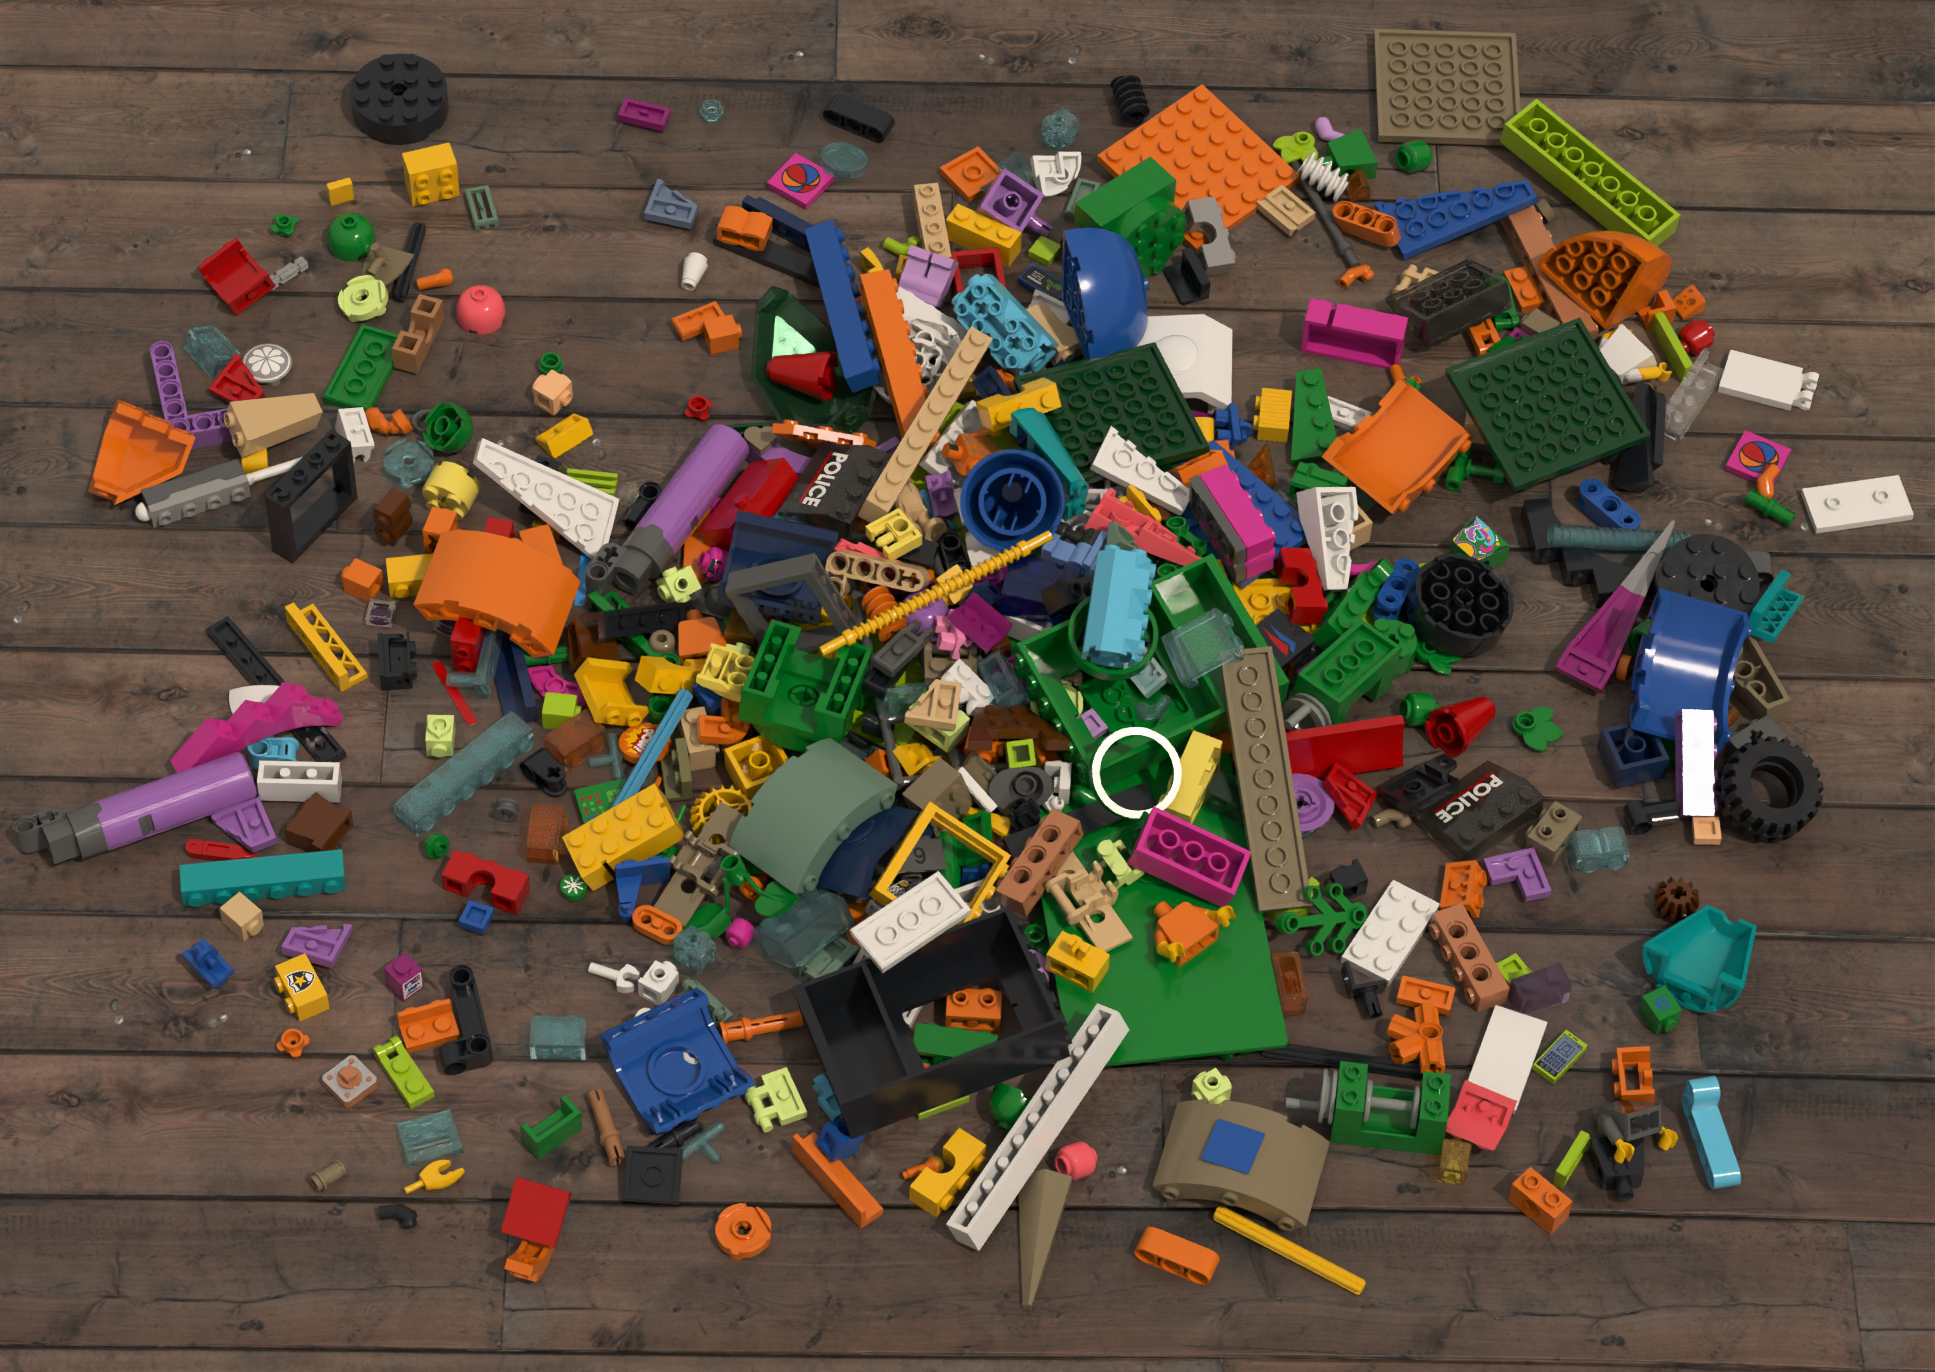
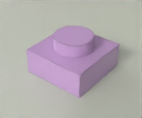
[1076,708,1108,740]

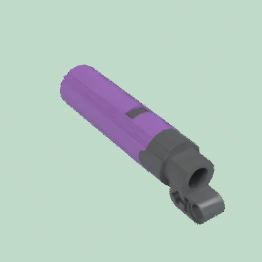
[585,424,750,594]
[13,752,257,864]

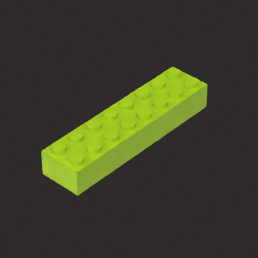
[1500,99,1681,246]

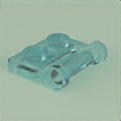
[396,1109,464,1168]

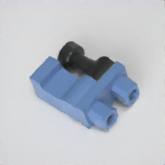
[1041,521,1108,577]

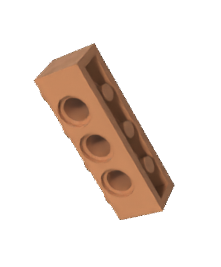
[995,809,1083,917]
[1429,903,1510,1013]

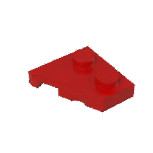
[208,353,265,403]
[1322,762,1377,830]

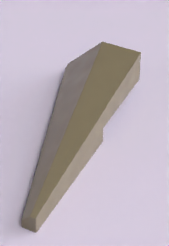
[1018,1169,1073,1311]

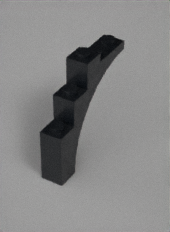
[1521,498,1651,608]

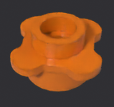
[277,1029,310,1058]

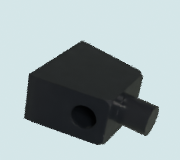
[1588,1137,1644,1201]

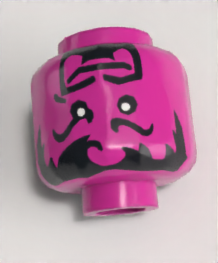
[697,547,729,583]

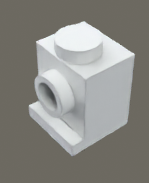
[638,960,679,1006]

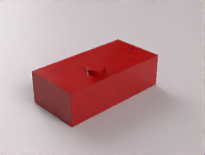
[697,458,801,552]

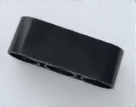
[823,94,895,143]

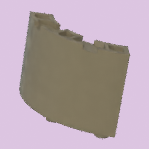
[1152,1099,1330,1231]

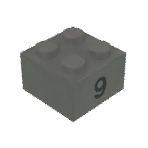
[874,836,947,888]

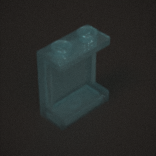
[1161,607,1245,689]

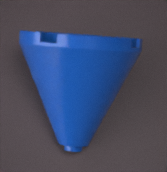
[960,449,1065,553]

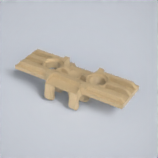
[1035,851,1133,952]

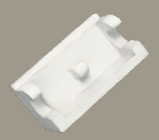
[335,407,375,463]

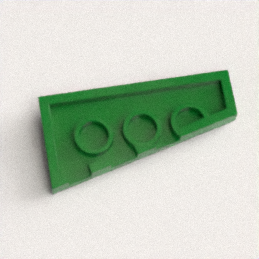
[1291,368,1337,466]

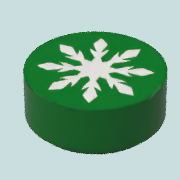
[560,874,588,901]

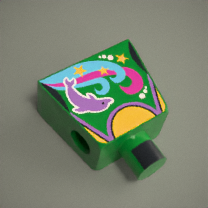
[1449,515,1510,568]

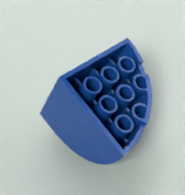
[1062,228,1149,360]

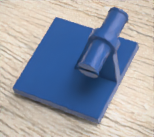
[615,856,670,922]

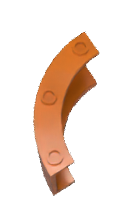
[1322,379,1474,514]
[413,529,581,658]

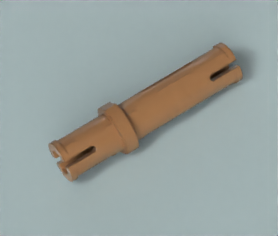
[587,1089,626,1166]

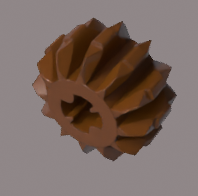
[1653,877,1700,923]

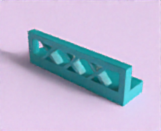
[1749,570,1804,644]

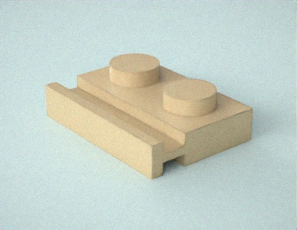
[1256,185,1316,236]

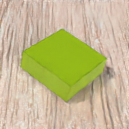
[1028,235,1061,267]

